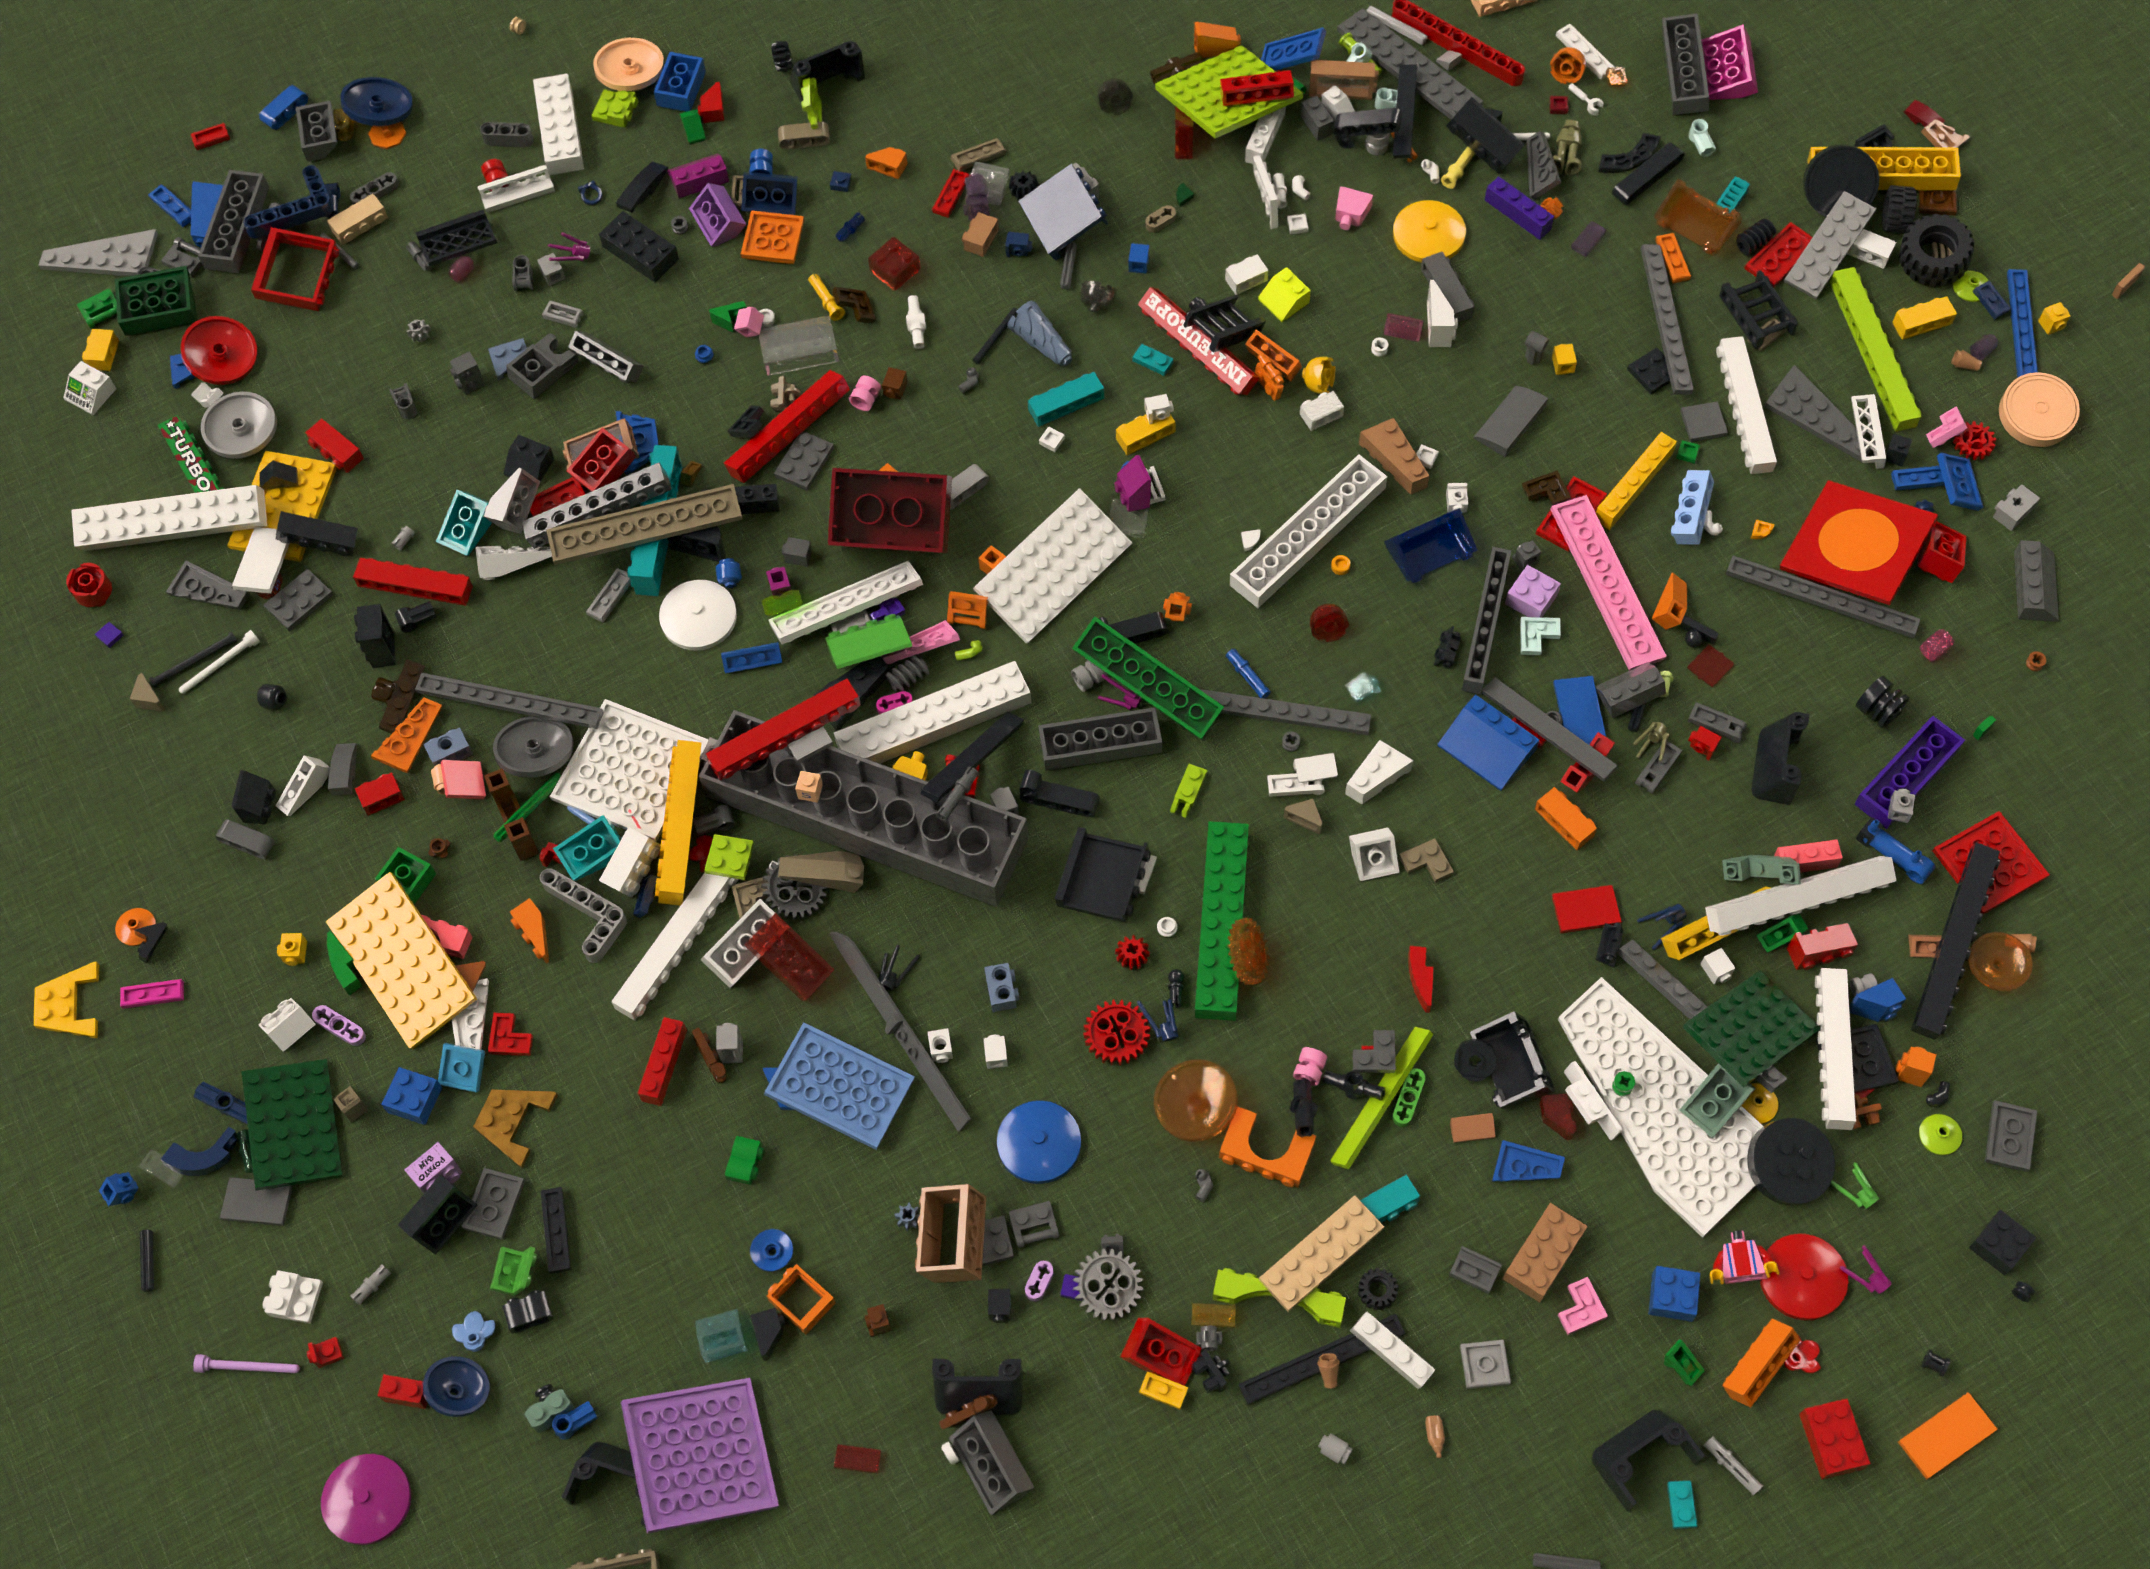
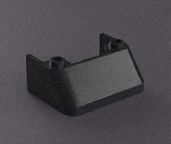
[1591,1410,1705,1512]
[562,1442,646,1529]

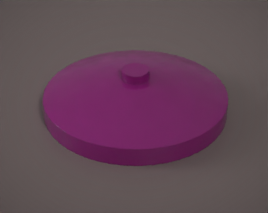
[321,1454,411,1545]

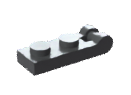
[1688,702,1747,743]
[1635,741,1682,794]

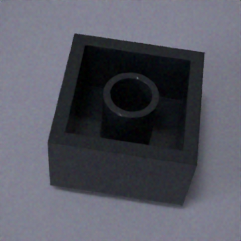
[1969,1210,2037,1276]

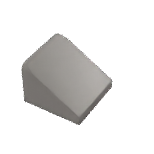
[1436,50,1462,71]

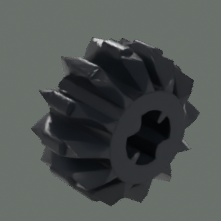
[771,41,793,72]
[1009,170,1039,200]

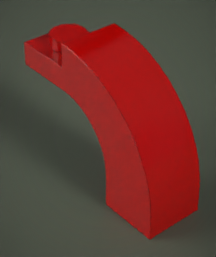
[1560,732,1615,793]

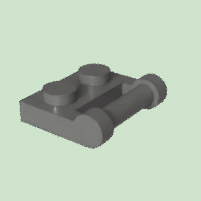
[161,237,202,278]
[1009,1201,1059,1248]

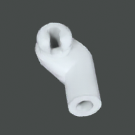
[1421,159,1440,184]
[1292,175,1310,200]
[1703,510,1723,536]

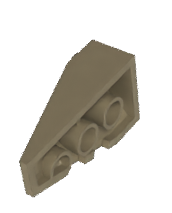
[778,851,864,893]

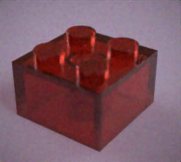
[868,236,921,291]

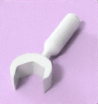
[1568,83,1603,115]

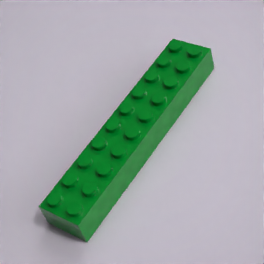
[1195,821,1249,1021]

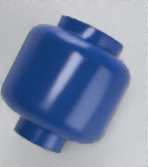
[715,558,742,588]

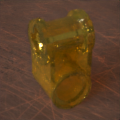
[333,108,355,141]

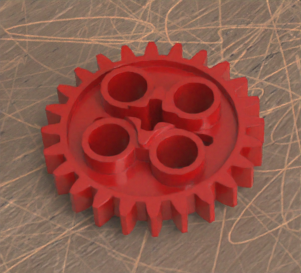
[1083,999,1150,1066]

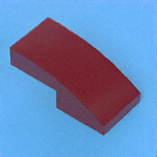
[1904,100,1945,127]

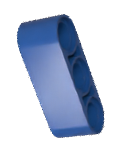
[259,85,308,130]

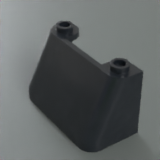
[790,41,865,102]
[1751,712,1810,805]
[1470,1011,1556,1109]
[932,1359,1023,1415]

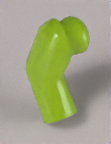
[955,640,983,661]

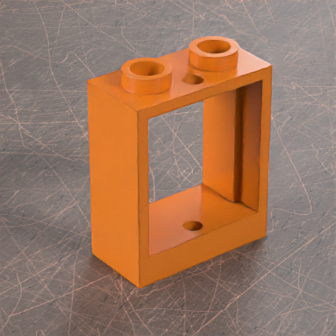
[767,1264,836,1335]

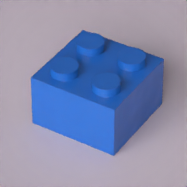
[381,1067,442,1125]
[1649,1266,1700,1322]

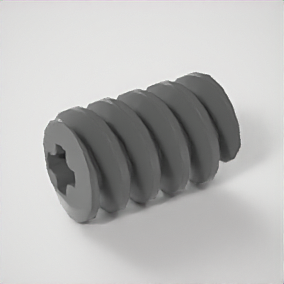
[885,654,929,692]

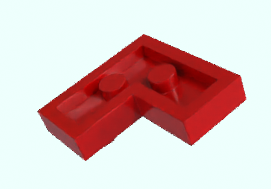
[488,1013,533,1056]

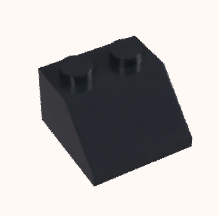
[503,434,555,482]
[231,770,276,825]

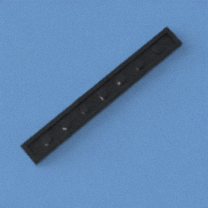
[921,711,1024,803]
[1238,1314,1405,1406]

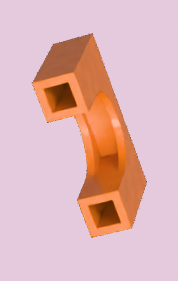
[1219,1106,1317,1187]

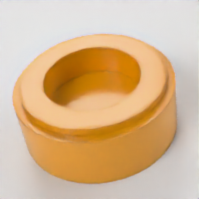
[1331,555,1351,575]

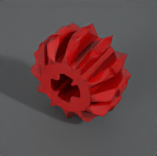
[1115,935,1150,971]

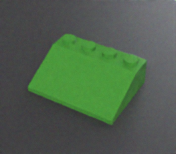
[825,614,912,669]

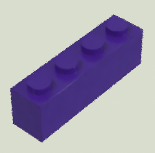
[1485,176,1554,240]

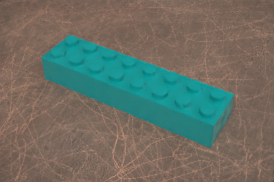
[628,445,682,596]

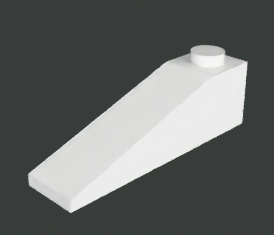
[476,546,552,580]

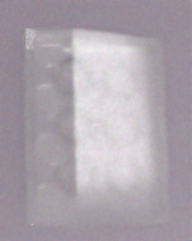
[759,315,839,376]

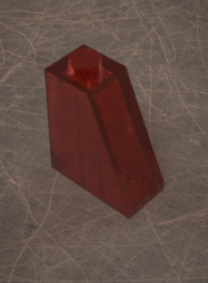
[1175,107,1193,159]

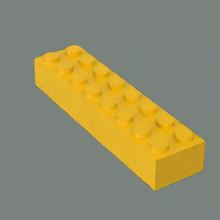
[1807,147,1961,190]
[655,740,702,906]

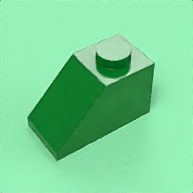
[1756,913,1809,953]

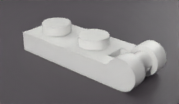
[1267,773,1325,797]

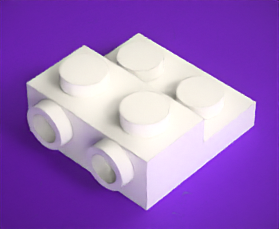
[263,1270,323,1324]

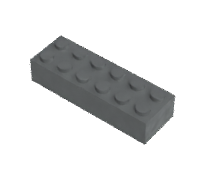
[1662,13,1709,115]
[198,170,269,273]
[1038,708,1162,771]

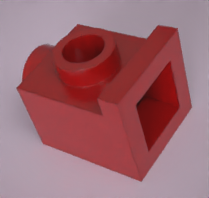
[1688,726,1722,761]

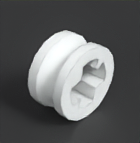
[1371,338,1388,356]

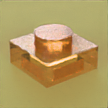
[1605,67,1628,86]

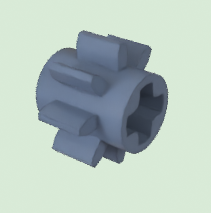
[895,1203,920,1231]

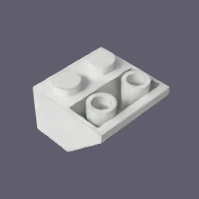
[259,998,316,1052]

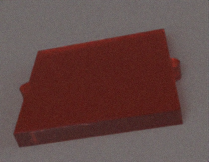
[1687,645,1734,688]

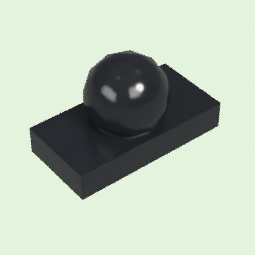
[1679,616,1719,648]

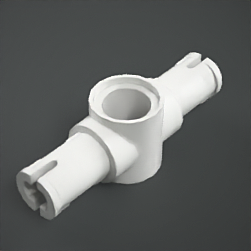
[906,295,926,349]

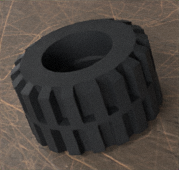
[1882,185,1917,233]

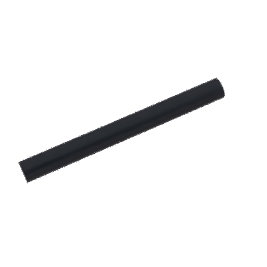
[972,307,1018,364]

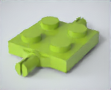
[801,78,822,129]

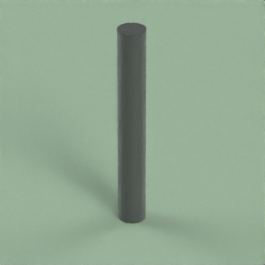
[320,233,359,269]

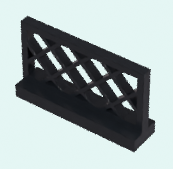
[415,209,497,267]

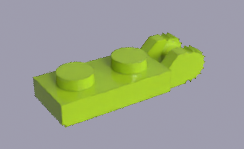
[1170,764,1207,818]

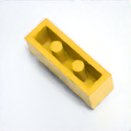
[1892,296,1957,340]
[1116,414,1176,456]

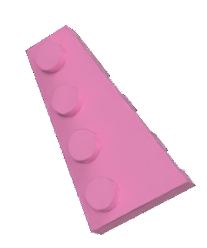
[881,620,960,664]

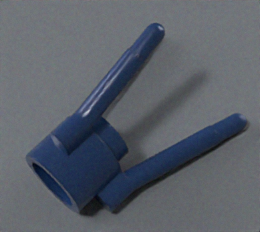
[1637,904,1686,950]
[1137,999,1179,1042]

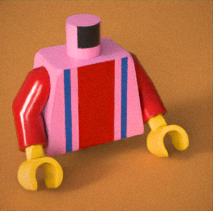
[1710,1231,1779,1284]

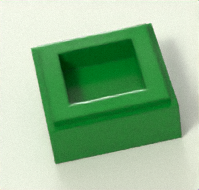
[1676,440,1700,464]
[1973,716,1996,740]

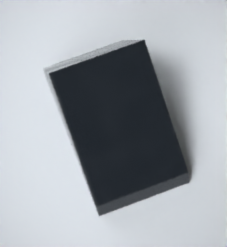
[259,460,298,490]

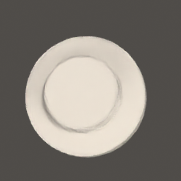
[1157,917,1177,937]

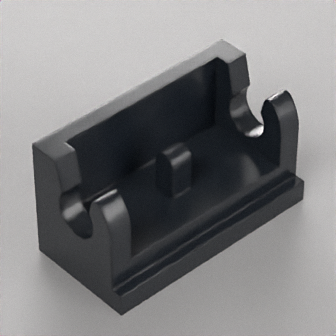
[1854,124,1895,147]

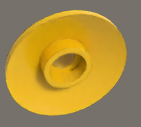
[1742,1083,1778,1124]

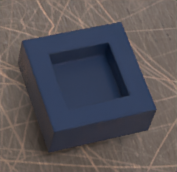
[830,171,852,192]

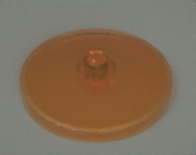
[1154,1059,1238,1142]

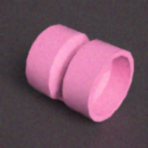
[849,376,881,411]
[1293,1047,1327,1086]

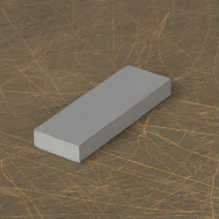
[586,568,631,623]

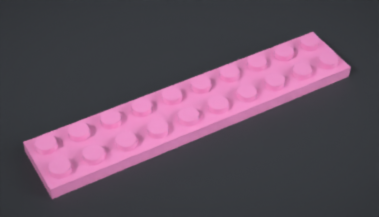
[1551,495,1666,671]

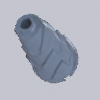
[1008,301,1072,366]

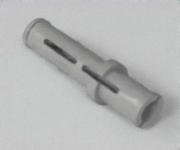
[1703,1436,1763,1495]

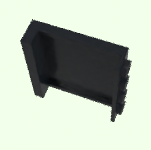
[1055,827,1151,923]

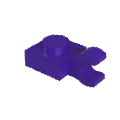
[870,597,905,622]

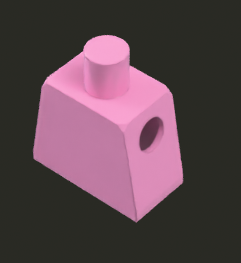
[1335,186,1373,230]

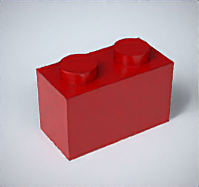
[355,772,405,816]
[377,1374,428,1409]

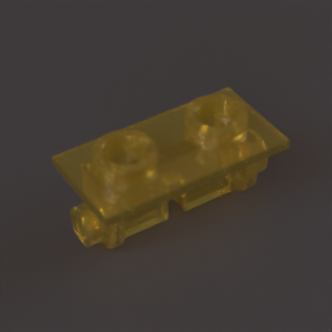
[1192,1303,1236,1327]

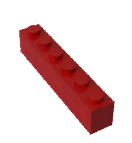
[353,558,473,606]

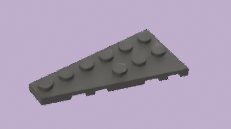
[1764,365,1872,462]

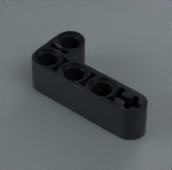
[1333,108,1403,149]
[1098,612,1169,644]
[1019,769,1100,817]

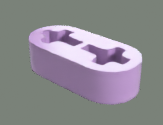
[1025,1261,1054,1302]

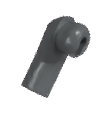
[958,367,979,393]
[1195,1169,1213,1202]

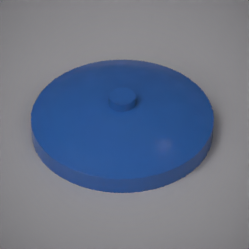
[997,1101,1081,1184]

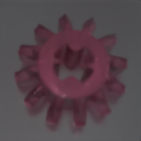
[1920,629,1954,662]

